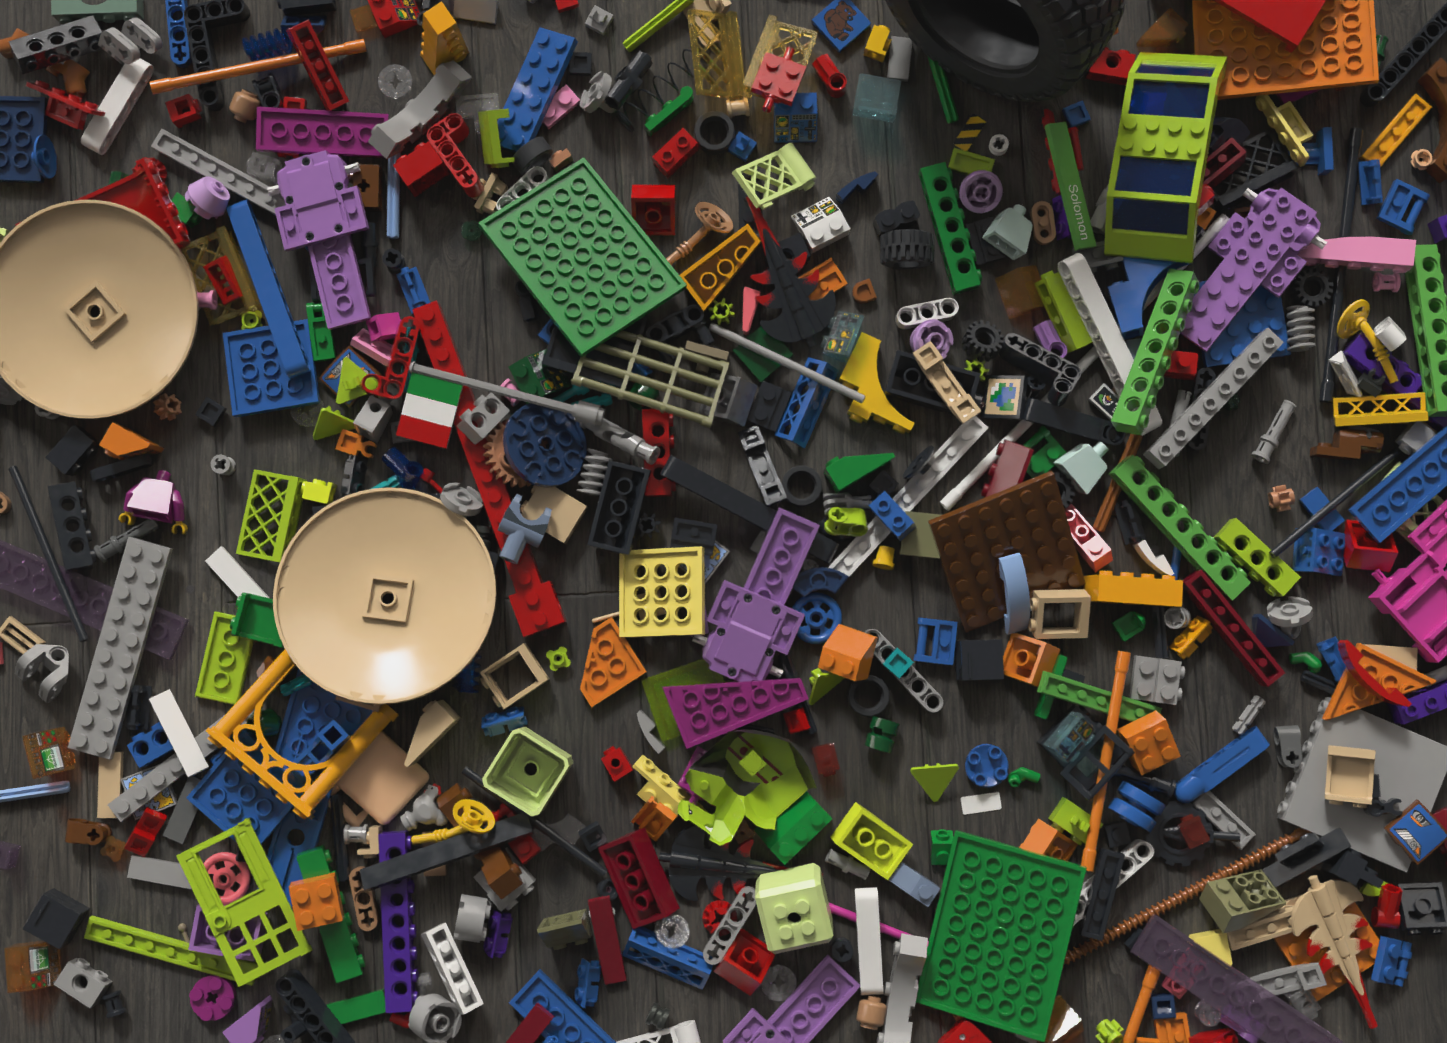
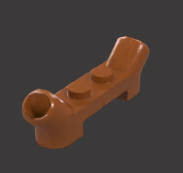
[0,28,90,97]

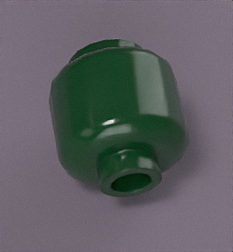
[629,383,660,411]
[247,709,282,739]

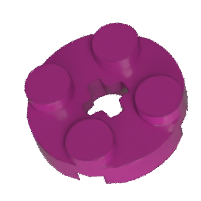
[189,975,236,1021]

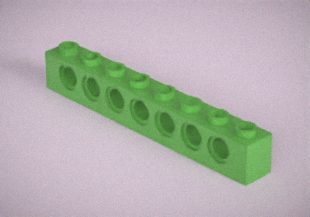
[1405,244,1447,417]
[1111,268,1200,435]
[1109,455,1251,601]

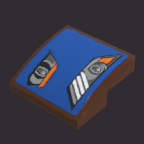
[319,345,382,408]
[1384,799,1447,865]

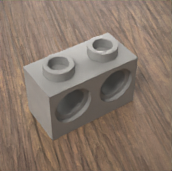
[457,392,510,445]

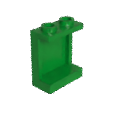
[230,592,284,647]

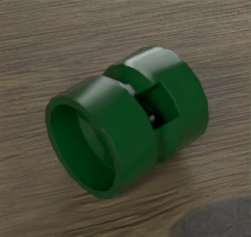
[864,716,900,753]

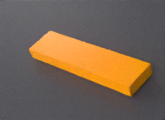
[1359,94,1432,167]

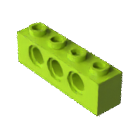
[1213,518,1301,597]

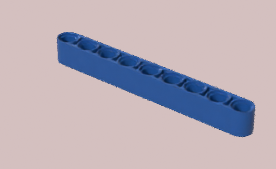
[226,199,311,379]

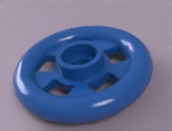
[792,592,842,644]

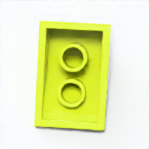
[830,802,913,880]

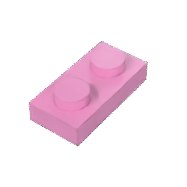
[542,84,580,129]
[350,328,399,366]

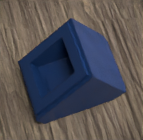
[1150,993,1176,1019]

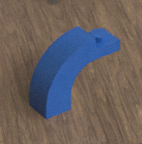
[288,719,350,783]

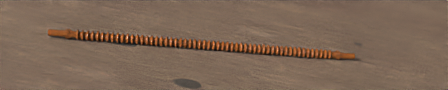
[953,828,1312,1022]

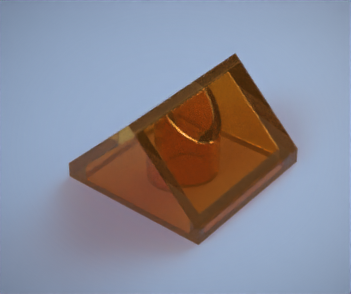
[995,265,1044,319]
[1038,995,1084,1043]

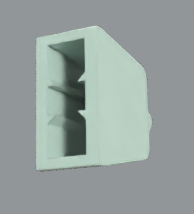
[982,204,1033,260]
[1053,441,1108,494]

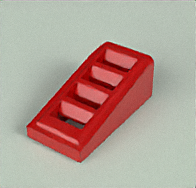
[203,255,243,305]

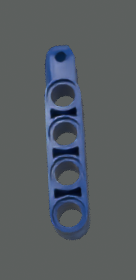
[1173,726,1270,803]

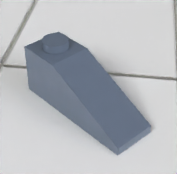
[888,861,940,907]

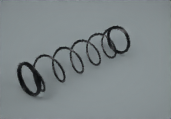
[614,42,710,132]

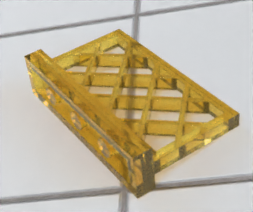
[687,9,747,101]
[742,14,818,102]
[181,226,262,326]

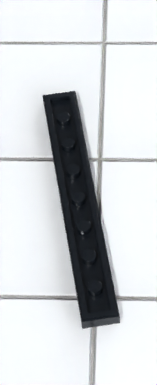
[360,812,534,892]

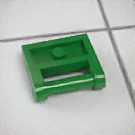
[1023,426,1067,479]

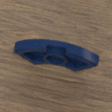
[792,567,849,597]

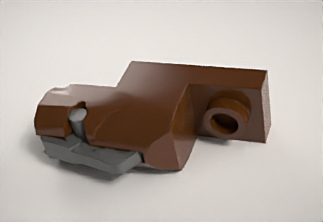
[1310,425,1384,461]

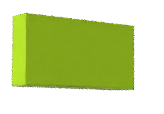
[948,148,995,176]

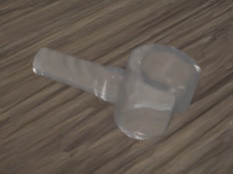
[417,972,432,996]

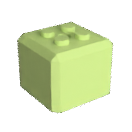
[482,727,573,816]
[755,863,834,954]

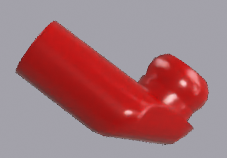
[389,1012,410,1028]

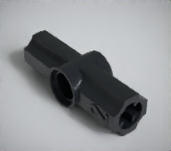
[605,51,653,110]

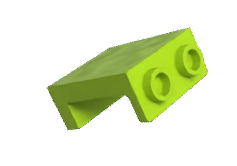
[478,109,515,168]

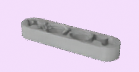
[703,886,756,965]

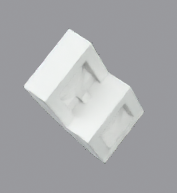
[1133,540,1174,575]

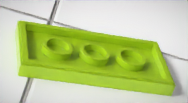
[195,611,254,705]

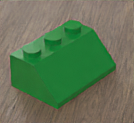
[754,791,832,865]

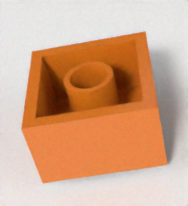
[1117,710,1181,775]
[289,872,344,931]

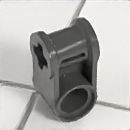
[1273,725,1302,768]

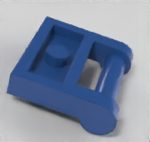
[1376,179,1430,235]
[913,617,958,665]

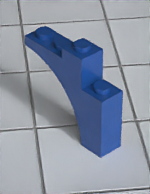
[1108,257,1191,340]

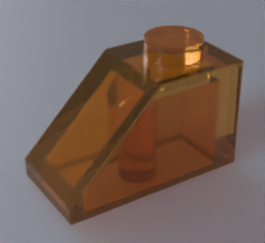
[1136,7,1189,47]

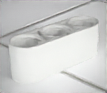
[496,166,548,210]
[895,298,959,329]
[1374,317,1406,352]

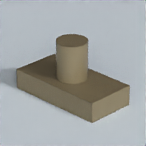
[685,341,729,374]

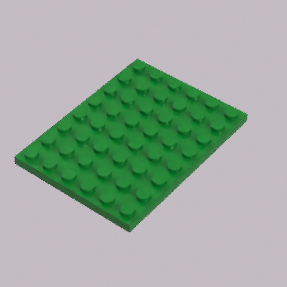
[478,157,687,358]
[916,830,1087,1042]

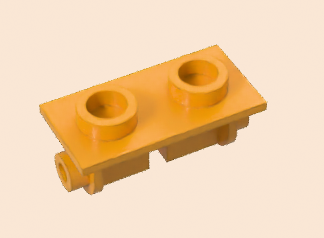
[1169,615,1213,660]

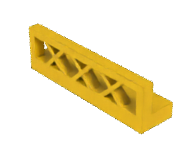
[1333,392,1428,426]

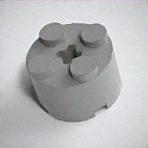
[453,894,491,943]
[408,994,462,1043]

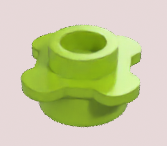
[241,310,263,330]
[546,647,571,671]

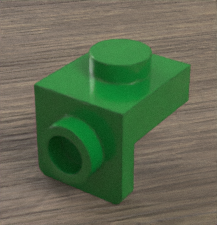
[930,829,954,865]

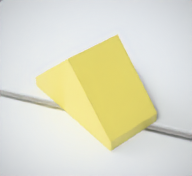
[1188,929,1233,967]

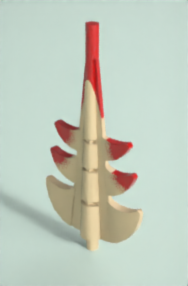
[1291,875,1378,1029]

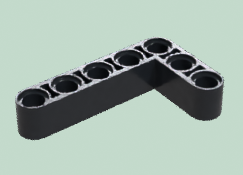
[184,0,250,111]

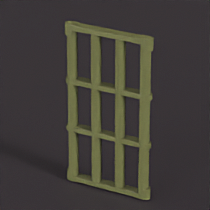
[571,330,730,428]

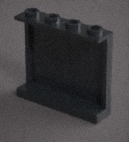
[541,315,648,390]

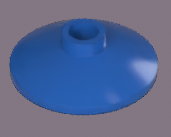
[31,135,57,179]

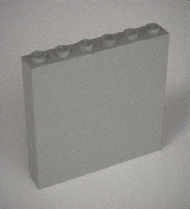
[1277,697,1447,872]

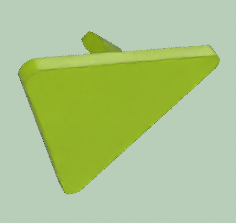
[336,357,377,404]
[313,406,355,440]
[808,668,845,705]
[910,763,959,802]

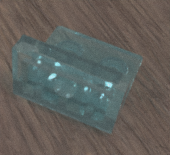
[852,73,901,123]

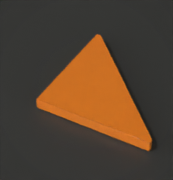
[1322,643,1436,721]

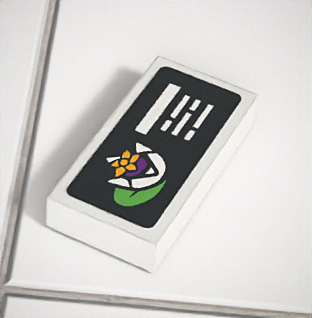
[1088,383,1119,421]

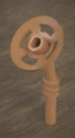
[666,202,733,265]

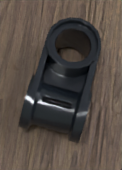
[252,72,284,108]

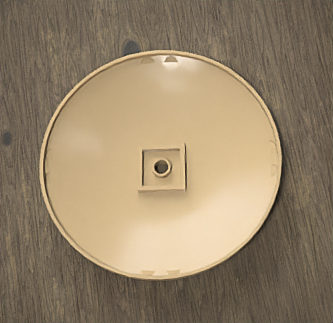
[0,200,199,419]
[273,487,496,704]

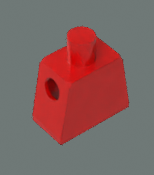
[1164,351,1198,380]

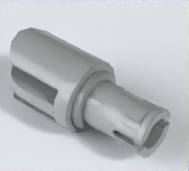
[822,492,872,515]

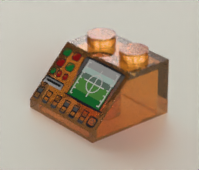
[22,727,76,779]
[4,941,61,993]

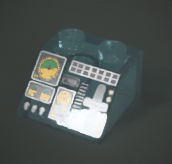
[820,311,865,363]
[1043,711,1096,763]

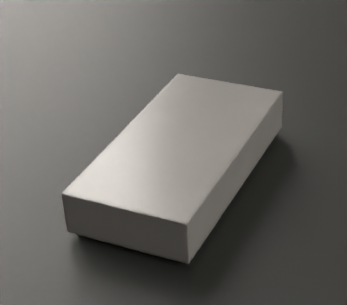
[886,36,912,82]

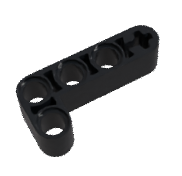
[999,333,1081,406]

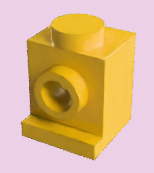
[864,25,892,62]

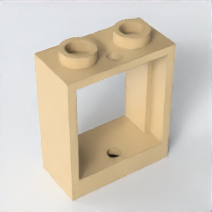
[1028,589,1091,639]
[480,643,550,709]

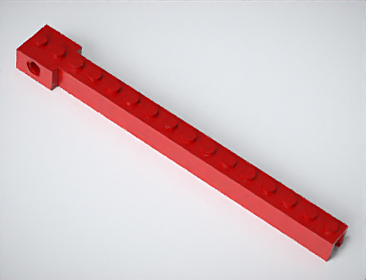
[412,300,567,637]

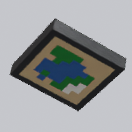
[981,375,1028,420]

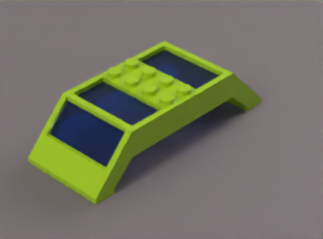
[1104,52,1227,263]

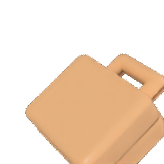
[323,728,429,827]

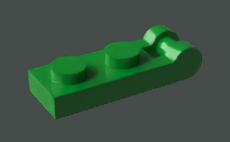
[644,86,693,137]
[306,302,336,362]

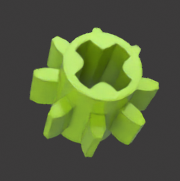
[708,298,735,326]
[964,358,989,382]
[1095,1019,1124,1043]

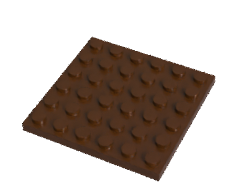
[928,471,1086,633]

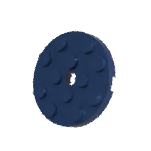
[503,403,587,488]

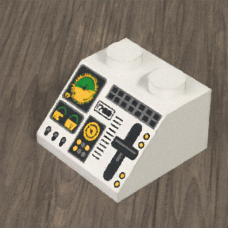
[791,197,850,254]

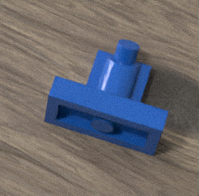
[1288,127,1334,175]

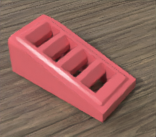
[742,287,761,335]

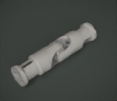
[579,418,660,465]

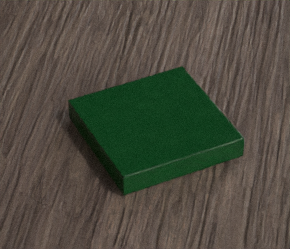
[733,326,793,383]

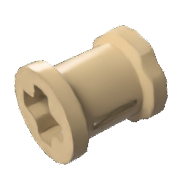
[726,97,750,119]

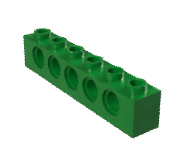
[918,162,982,295]

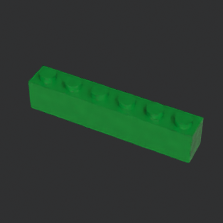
[296,845,366,983]

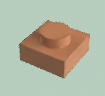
[549,148,573,173]

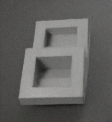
[637,710,665,754]

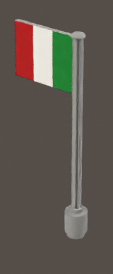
[396,361,605,449]

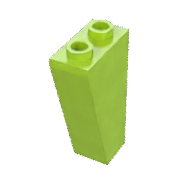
[1034,268,1092,353]

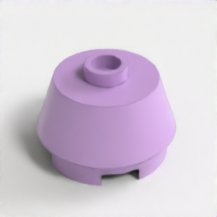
[959,170,1003,213]
[185,176,230,219]
[910,319,953,359]

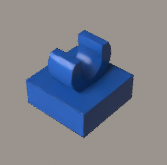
[728,131,757,162]

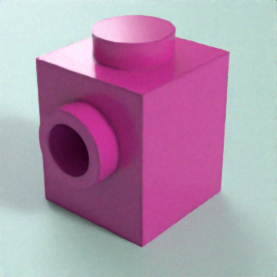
[366,312,401,342]

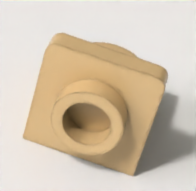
[357,825,383,858]

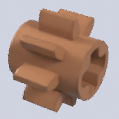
[153,393,182,421]
[1268,485,1295,512]

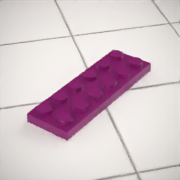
[256,107,389,158]

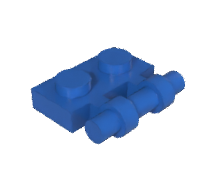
[1371,936,1412,987]

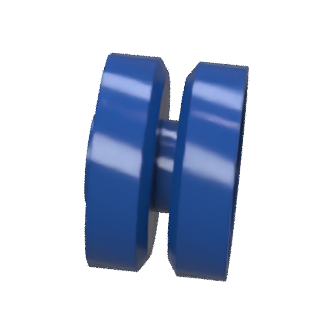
[1108,781,1166,833]

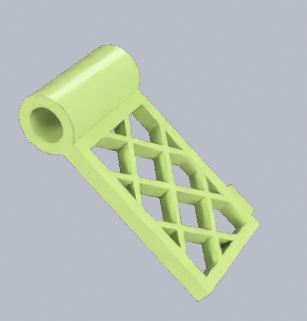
[732,142,816,210]

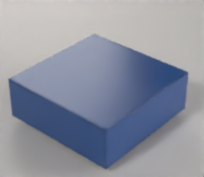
[1062,100,1091,128]

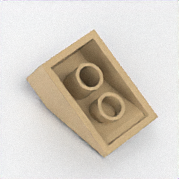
[404,700,461,767]

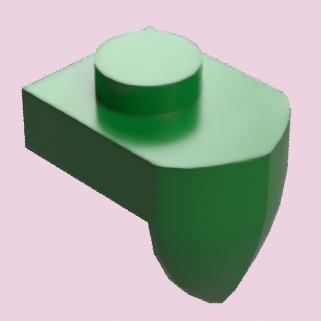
[1111,611,1146,641]

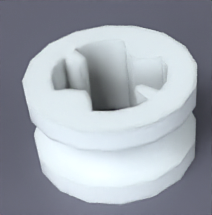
[989,134,1009,156]

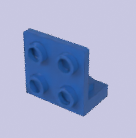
[1292,528,1345,576]

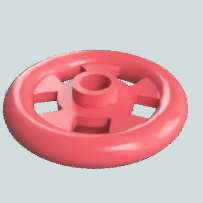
[204,852,251,905]

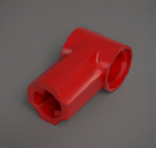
[812,54,847,98]
[1371,884,1403,929]

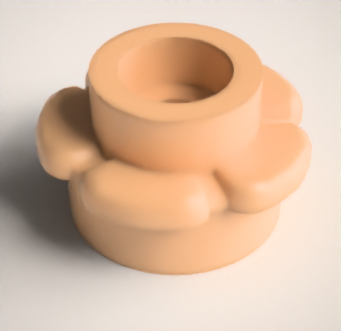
[1411,149,1432,170]

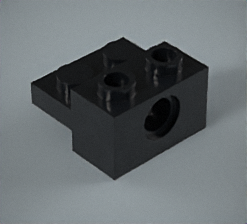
[1321,848,1384,889]

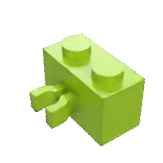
[1048,797,1103,846]

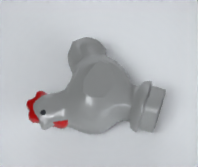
[400,783,448,831]

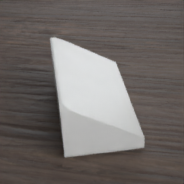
[1329,351,1362,397]

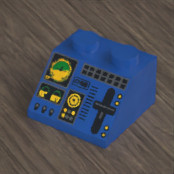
[773,92,817,143]

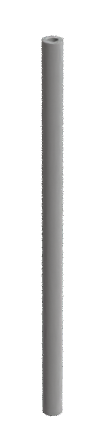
[709,322,866,403]

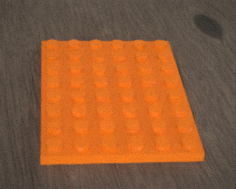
[1192,0,1379,102]

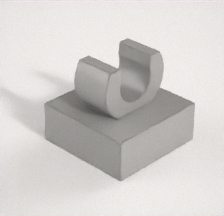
[585,5,614,36]

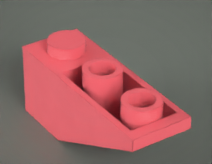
[1065,504,1113,573]

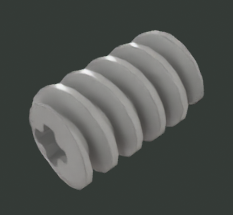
[1286,306,1316,352]
[576,449,613,496]

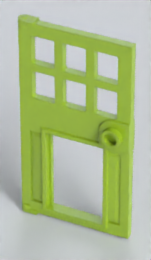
[176,818,313,987]

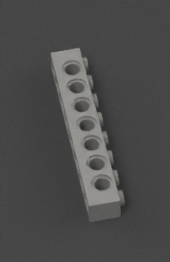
[1143,328,1284,470]

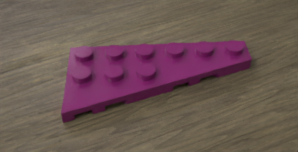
[662,678,809,749]

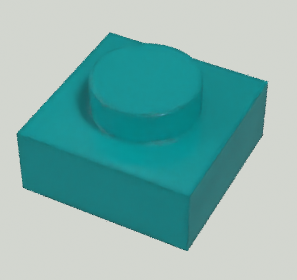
[882,647,914,679]

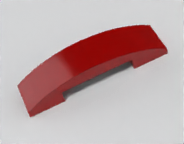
[1337,640,1412,707]

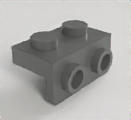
[1072,241,1124,274]

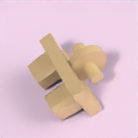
[471,173,508,214]

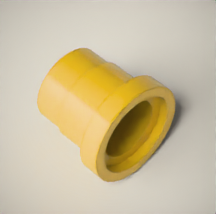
[872,546,895,570]

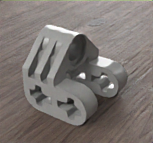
[98,17,163,64]
[15,644,69,703]

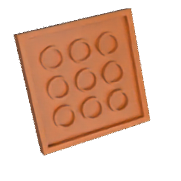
[1273,878,1380,1002]

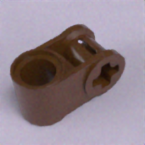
[65,818,112,845]

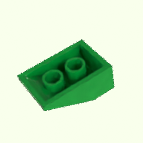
[823,453,896,493]

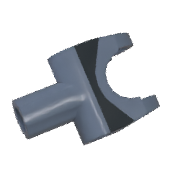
[497,494,552,564]

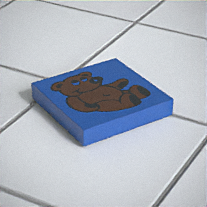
[811,0,871,53]

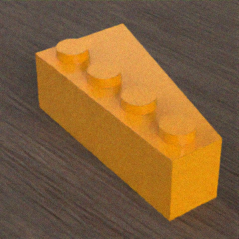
[420,1,469,75]
[679,224,761,311]
[1083,571,1183,607]

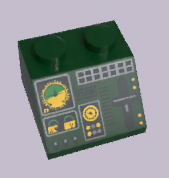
[508,349,572,404]

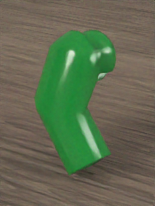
[1289,652,1322,673]
[1008,767,1041,787]

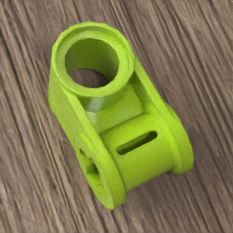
[824,507,868,537]

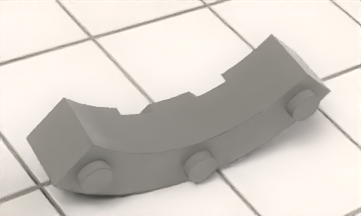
[368,60,472,159]
[877,933,928,1043]

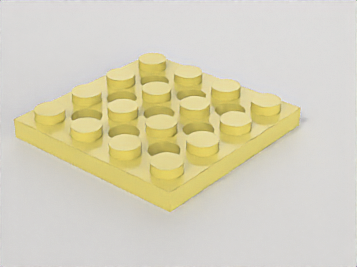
[619,546,705,638]

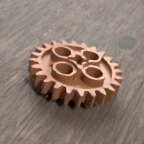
[483,418,549,488]

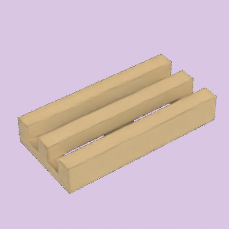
[0,616,46,654]

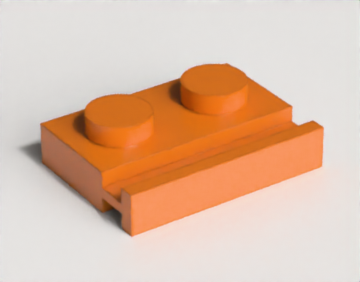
[798,257,848,300]
[631,796,677,842]
[1153,1012,1190,1043]

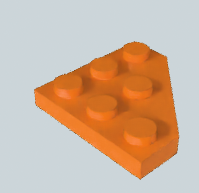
[580,617,647,707]

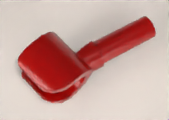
[421,468,443,494]

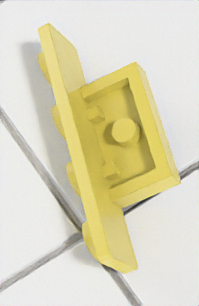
[1255,95,1313,167]
[633,755,707,815]

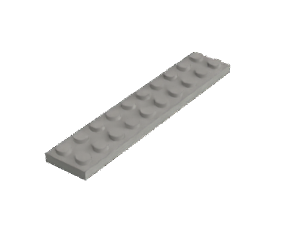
[68,537,173,760]

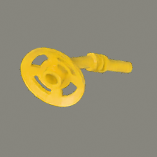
[1337,299,1398,384]
[411,799,495,845]

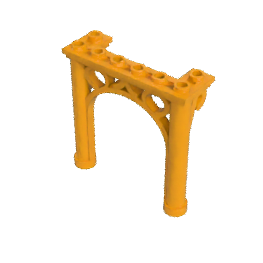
[206,649,399,820]

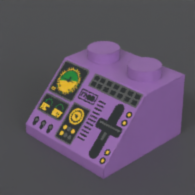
[222,995,272,1043]

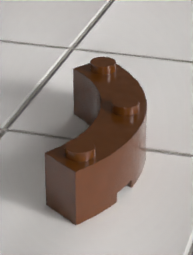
[1417,58,1447,183]
[436,783,523,900]

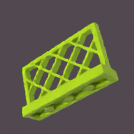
[236,469,307,562]

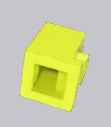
[301,479,337,505]

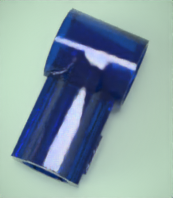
[382,447,423,490]

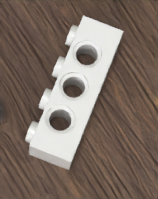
[421,923,484,1015]

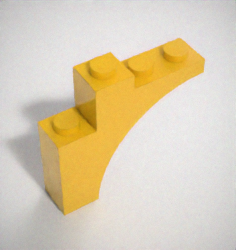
[839,332,914,434]

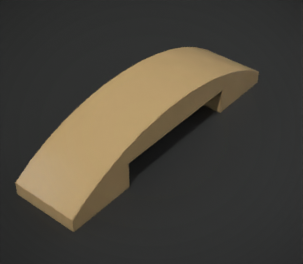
[913,341,981,424]

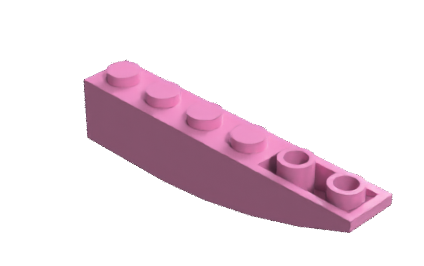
[1298,237,1416,273]

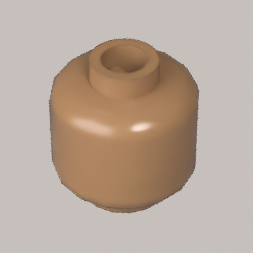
[229,89,261,123]
[856,995,887,1030]

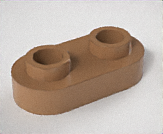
[1030,201,1056,245]

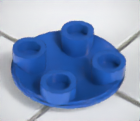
[965,744,1008,788]

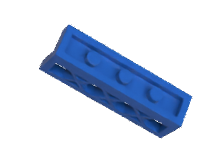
[774,357,839,448]
[622,926,713,990]

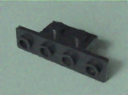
[1263,828,1351,888]

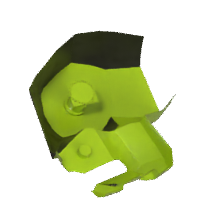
[677,730,817,846]

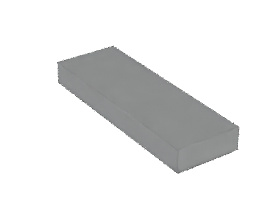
[1192,791,1256,850]
[127,855,192,889]

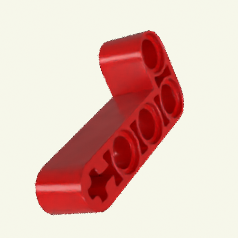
[427,113,484,198]
[360,316,419,400]

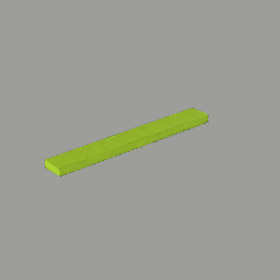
[84,915,258,986]

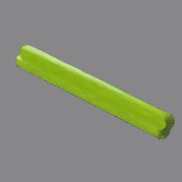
[623,0,694,52]

